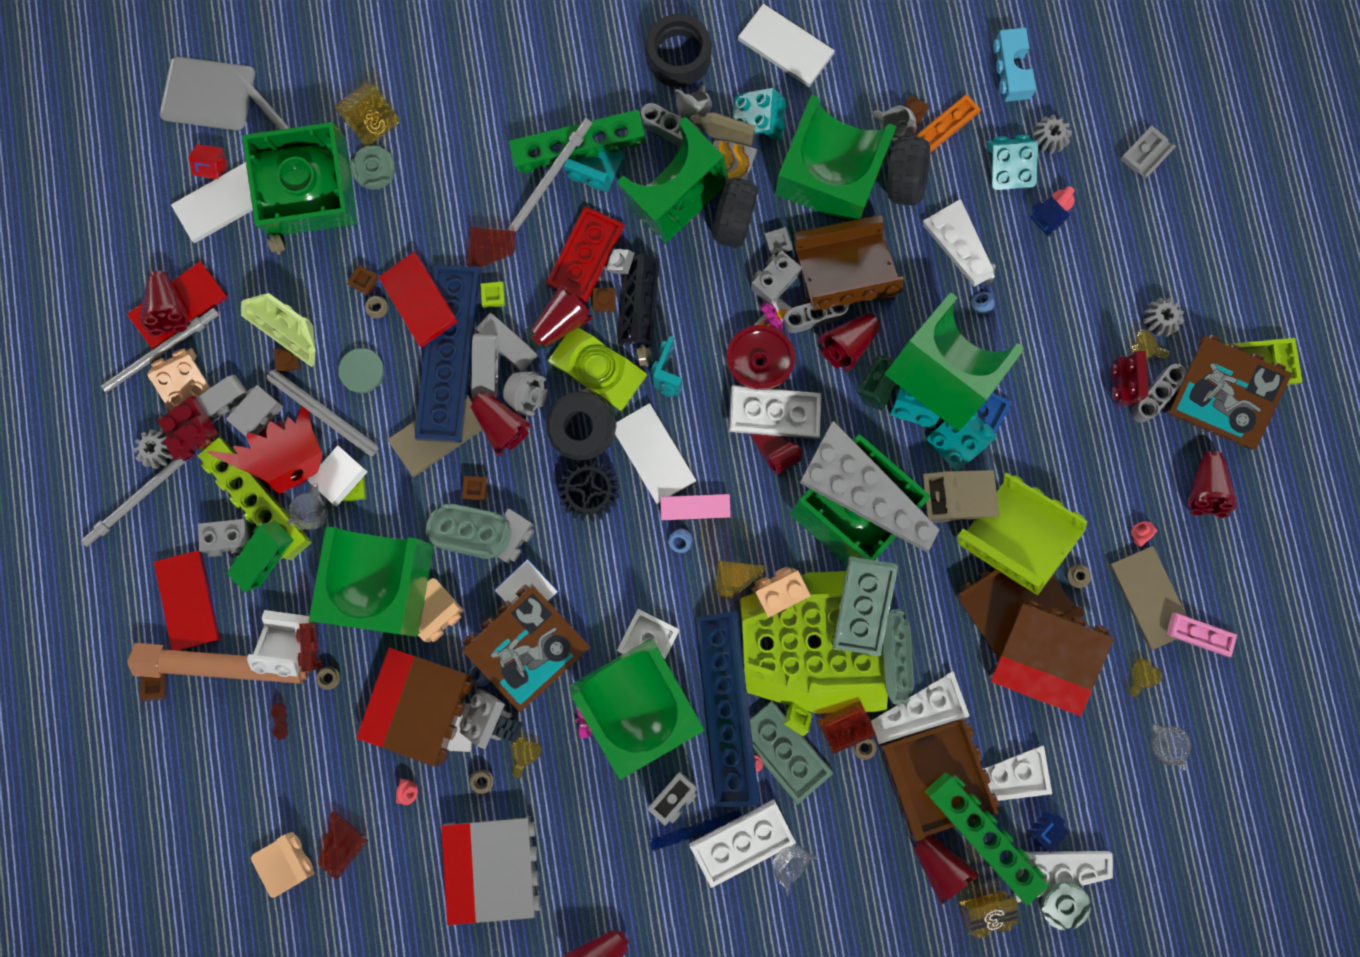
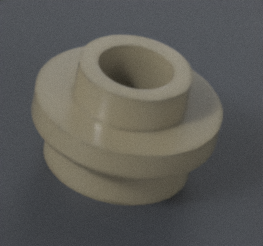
[266,233,285,255]
[365,296,388,319]
[636,344,653,367]
[1067,565,1091,588]
[316,666,340,690]
[852,736,876,760]
[470,769,494,794]

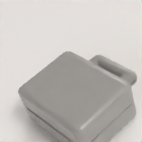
[159,57,255,130]

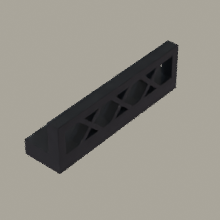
[618,253,660,347]

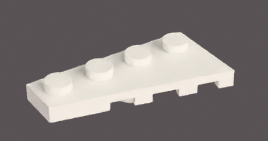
[923,199,994,287]
[871,671,969,745]
[983,746,1052,801]
[1014,851,1113,903]

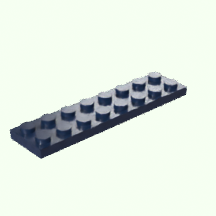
[414,265,480,443]
[696,611,760,807]

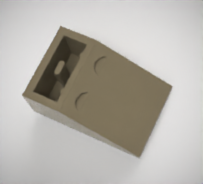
[923,470,999,523]

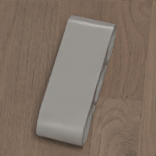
[641,103,699,148]
[784,303,849,333]
[475,313,538,372]
[472,334,498,398]
[1131,364,1187,423]
[197,375,247,423]

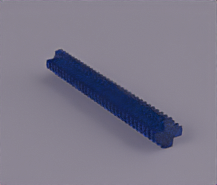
[649,809,742,852]

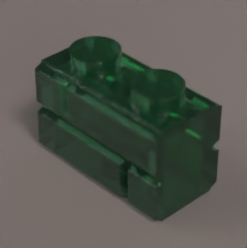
[857,354,897,410]

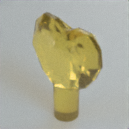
[1130,330,1170,359]
[1128,659,1163,698]
[511,737,542,778]

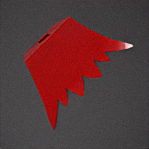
[207,406,322,494]

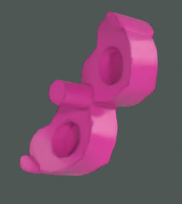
[759,302,783,332]
[575,707,592,738]

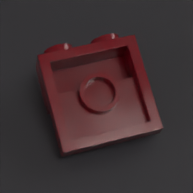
[1110,351,1149,406]
[157,396,219,461]

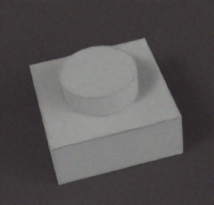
[764,227,793,256]
[606,249,634,274]

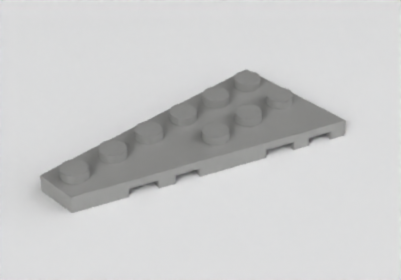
[800,421,939,552]

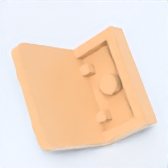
[147,348,210,410]
[751,567,810,617]
[418,578,464,642]
[251,832,315,898]

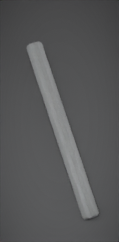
[267,370,379,457]

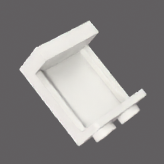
[247,610,314,677]

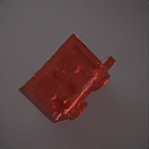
[817,701,876,754]

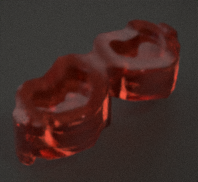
[270,703,288,740]

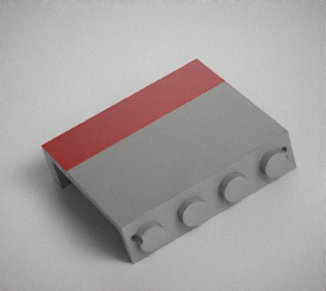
[442,816,541,925]

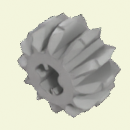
[1032,115,1072,154]
[1143,298,1184,336]
[132,429,173,469]

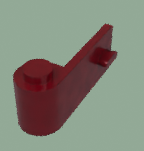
[749,433,802,475]

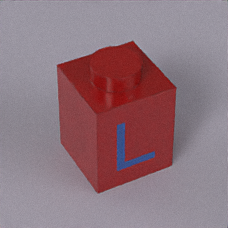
[188,144,227,180]

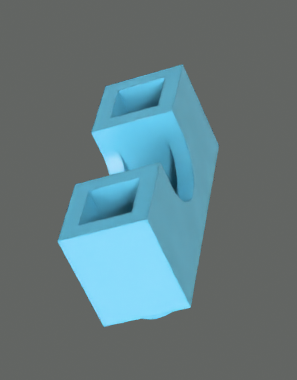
[993,28,1036,102]

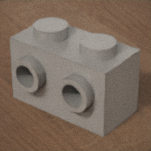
[751,250,802,305]
[198,519,252,557]
[647,771,698,825]

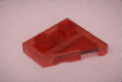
[467,227,516,268]
[296,622,322,672]
[318,811,368,879]

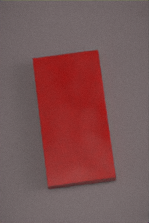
[546,206,625,304]
[378,252,458,347]
[127,261,228,349]
[154,550,220,651]

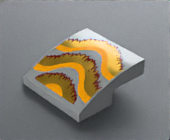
[713,140,757,180]

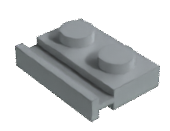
[1120,126,1176,180]

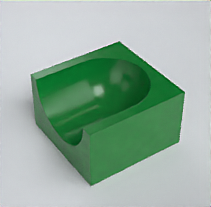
[775,95,896,222]
[617,117,728,244]
[242,122,359,236]
[885,292,1025,432]
[789,434,931,566]
[309,526,434,637]
[570,638,705,780]

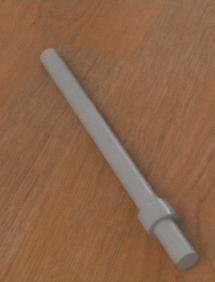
[230,65,289,130]
[508,118,593,233]
[101,308,219,393]
[81,459,186,547]

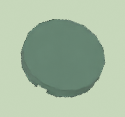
[351,145,396,190]
[338,348,385,394]
[1041,881,1091,930]

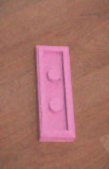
[660,494,730,520]
[1166,613,1237,657]

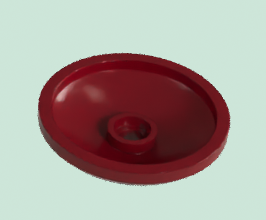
[726,325,795,390]

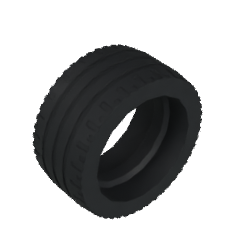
[646,13,712,87]

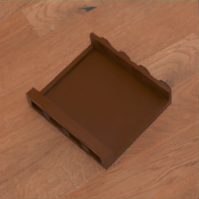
[880,719,999,841]

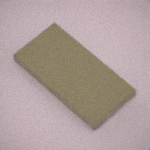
[387,395,482,477]
[1109,546,1187,650]

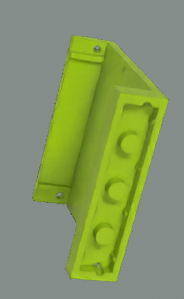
[958,473,1087,595]

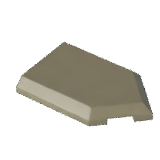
[690,112,755,147]

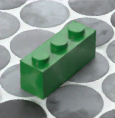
[227,521,294,593]

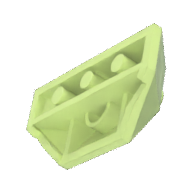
[241,293,316,367]

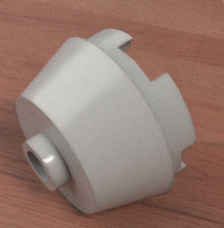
[503,371,548,416]

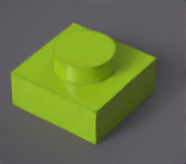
[481,282,506,308]
[342,477,367,502]
[784,702,812,736]

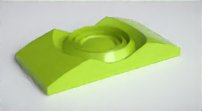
[548,328,647,412]
[1225,338,1302,385]

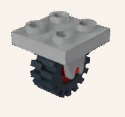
[460,688,523,749]

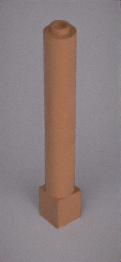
[127,643,309,684]

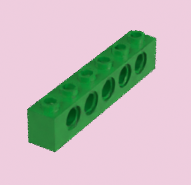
[509,110,646,173]
[924,772,1049,906]

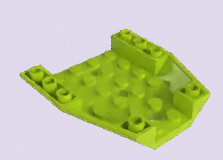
[740,571,888,714]

